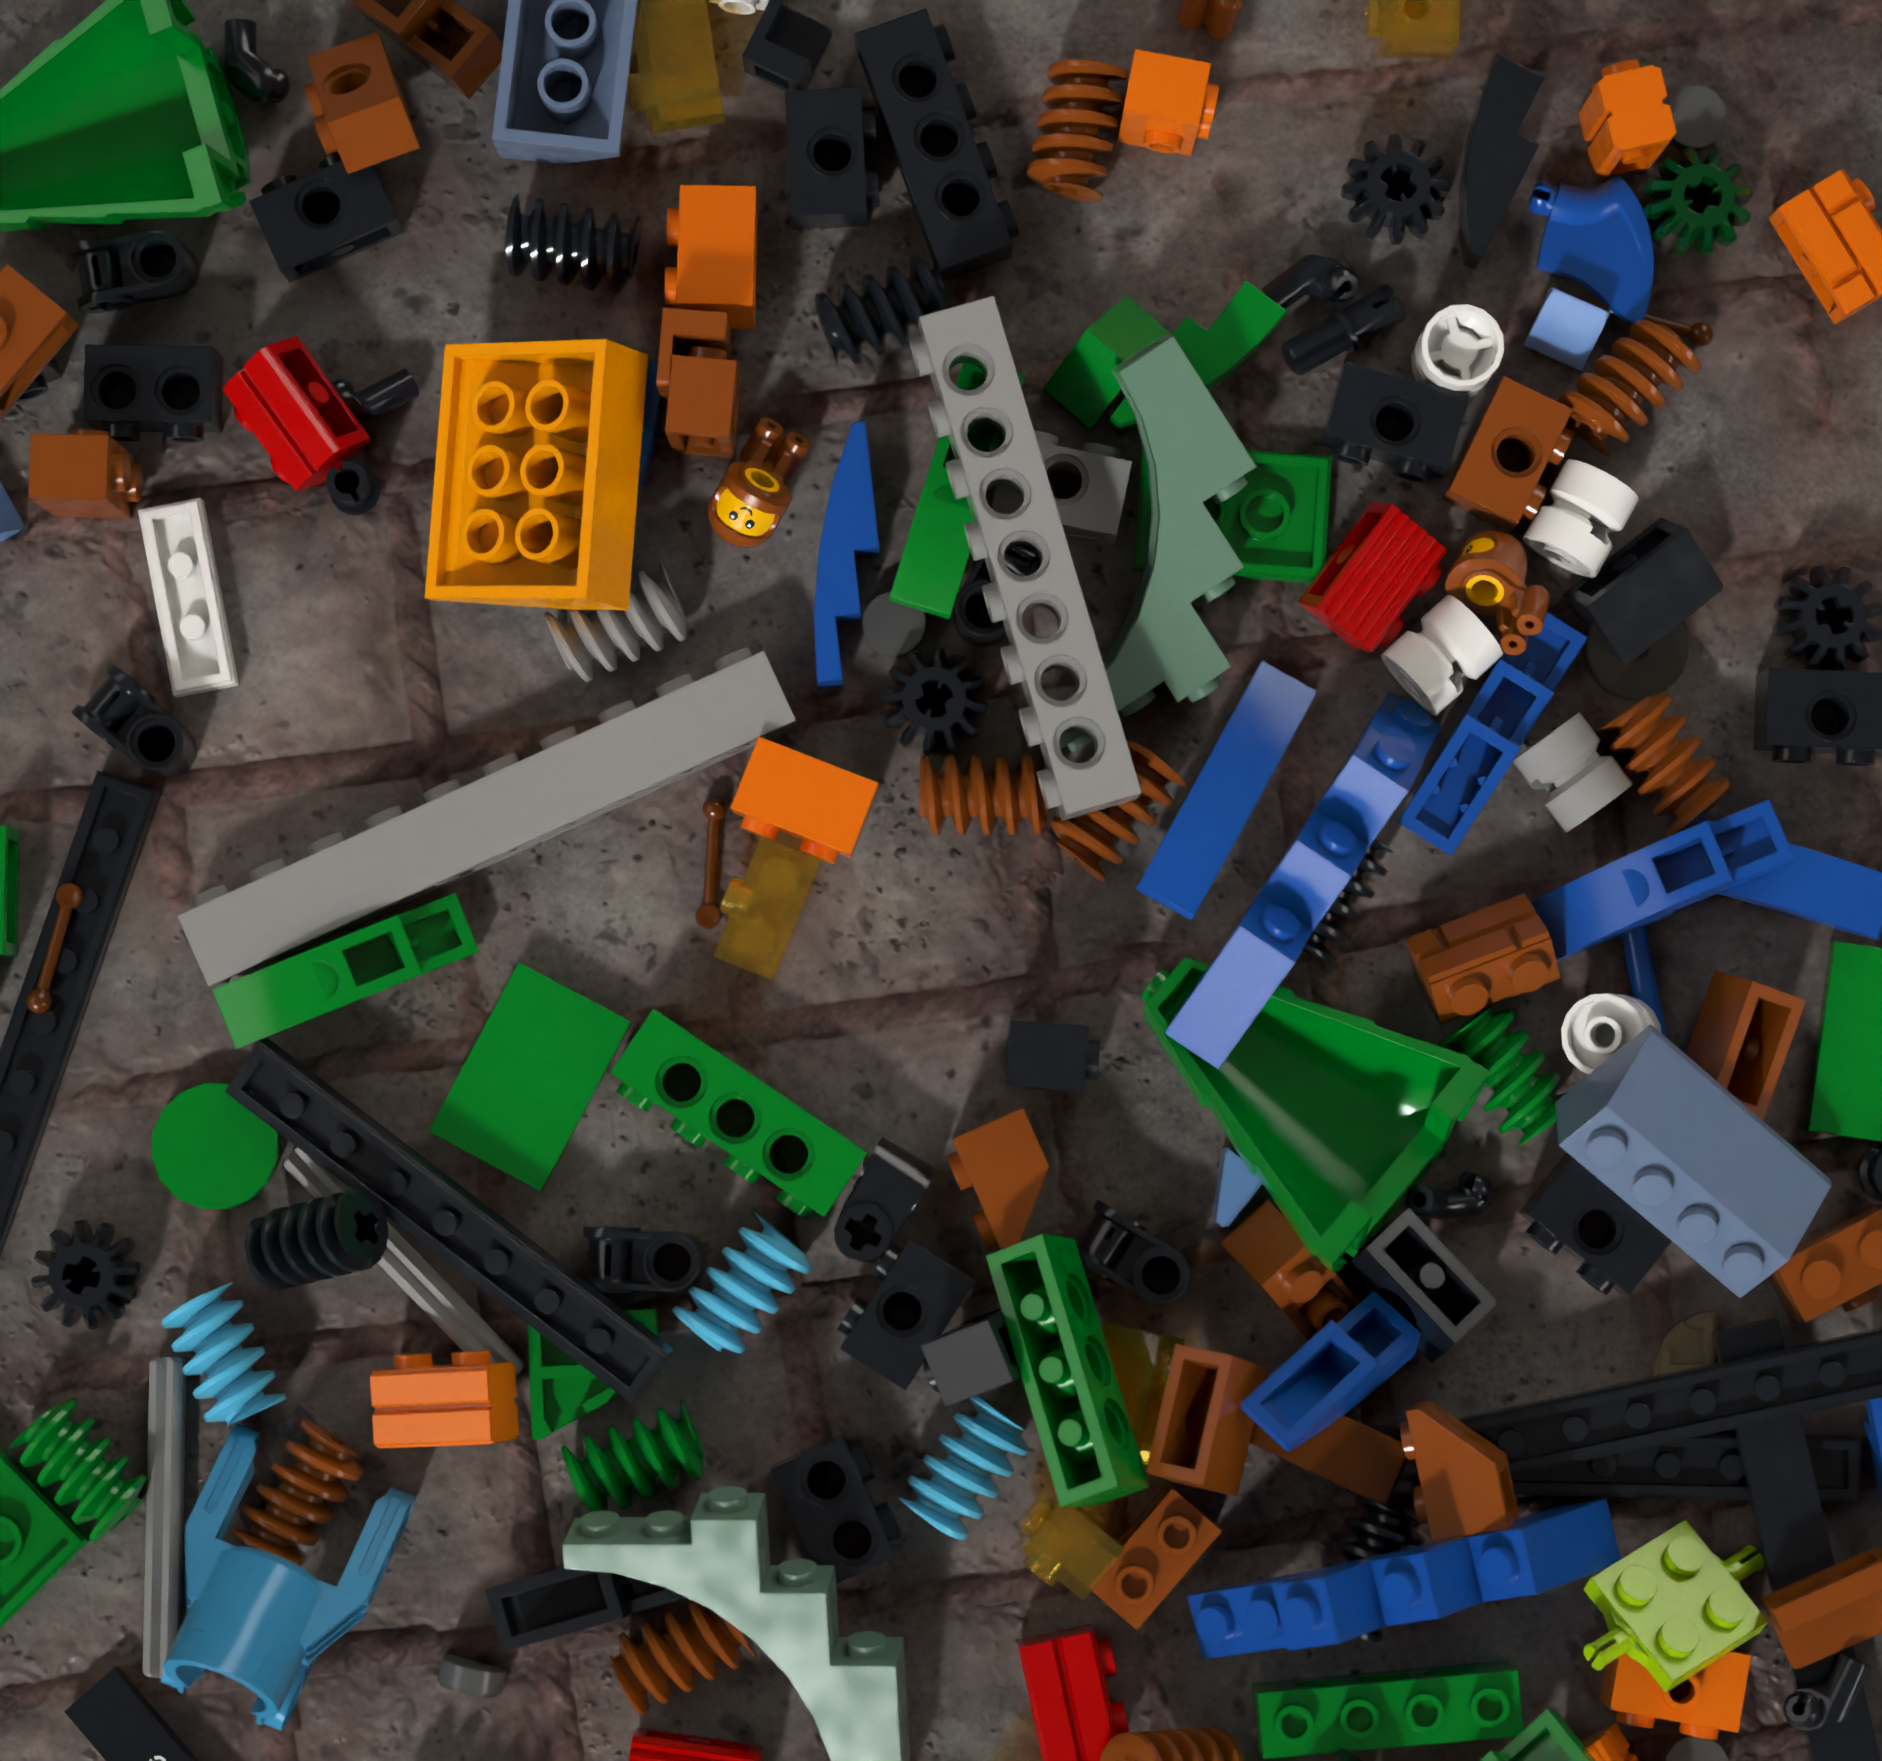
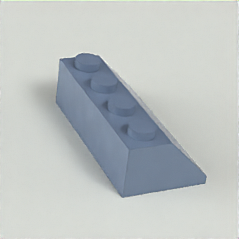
[492,0,638,164]
[1555,1024,1831,1298]

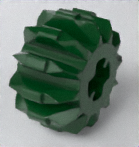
[1643,147,1752,257]

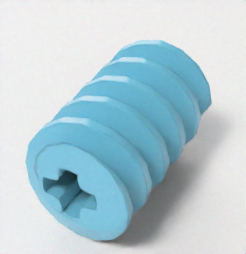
[671,1212,812,1354]
[161,1282,287,1427]
[898,1394,1030,1540]

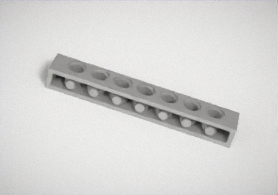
[909,296,1142,821]

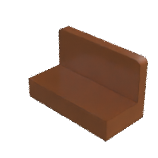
[656,307,734,406]
[1760,1546,1882,1669]

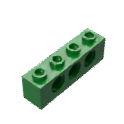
[610,1009,868,1220]
[986,1234,1150,1508]
[1252,1660,1523,1759]

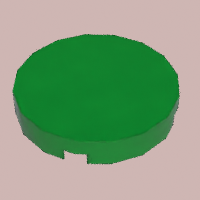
[151,1083,281,1209]

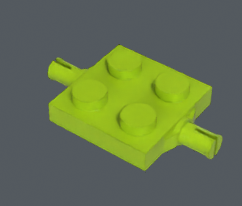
[1583,1520,1768,1693]

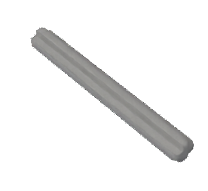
[284,1147,524,1377]
[142,1356,187,1678]

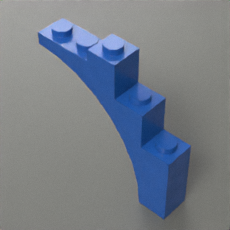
[1165,691,1442,1069]
[1187,1499,1621,1660]

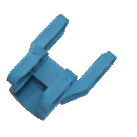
[161,1424,416,1731]

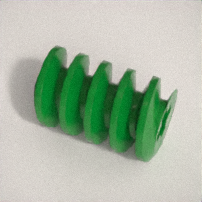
[1437,1005,1567,1148]
[8,1398,147,1544]
[561,1399,705,1512]

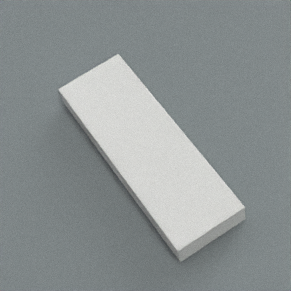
[138,498,239,698]

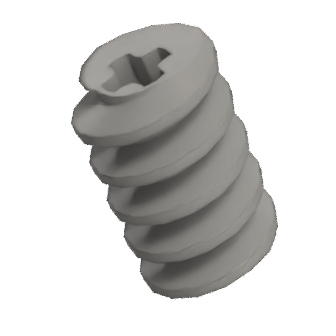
[544,562,687,682]

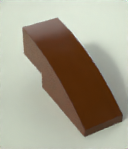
[345,0,503,99]
[1250,1377,1408,1506]

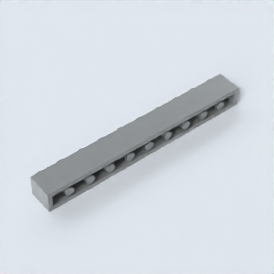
[177,647,798,988]

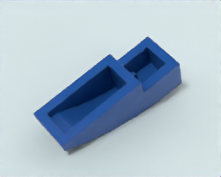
[1697,818,1882,941]
[1240,1291,1421,1452]

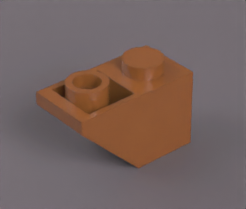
[946,1108,1049,1250]
[1220,1200,1360,1341]
[1400,1400,1520,1541]

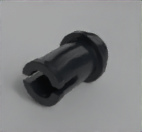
[326,460,381,516]

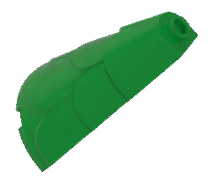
[0,0,251,232]
[1141,957,1491,1272]

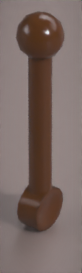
[1585,293,1713,347]
[695,796,728,929]
[26,883,84,1014]

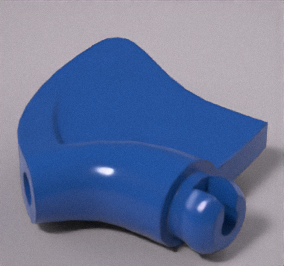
[1528,175,1654,326]

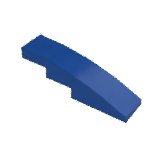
[814,421,880,689]
[1397,612,1588,856]
[1135,661,1317,921]

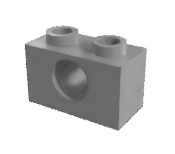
[992,430,1132,545]

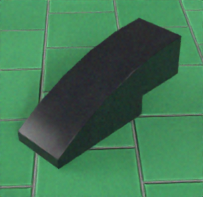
[1459,55,1545,270]
[485,1563,686,1652]

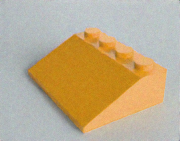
[424,339,648,610]

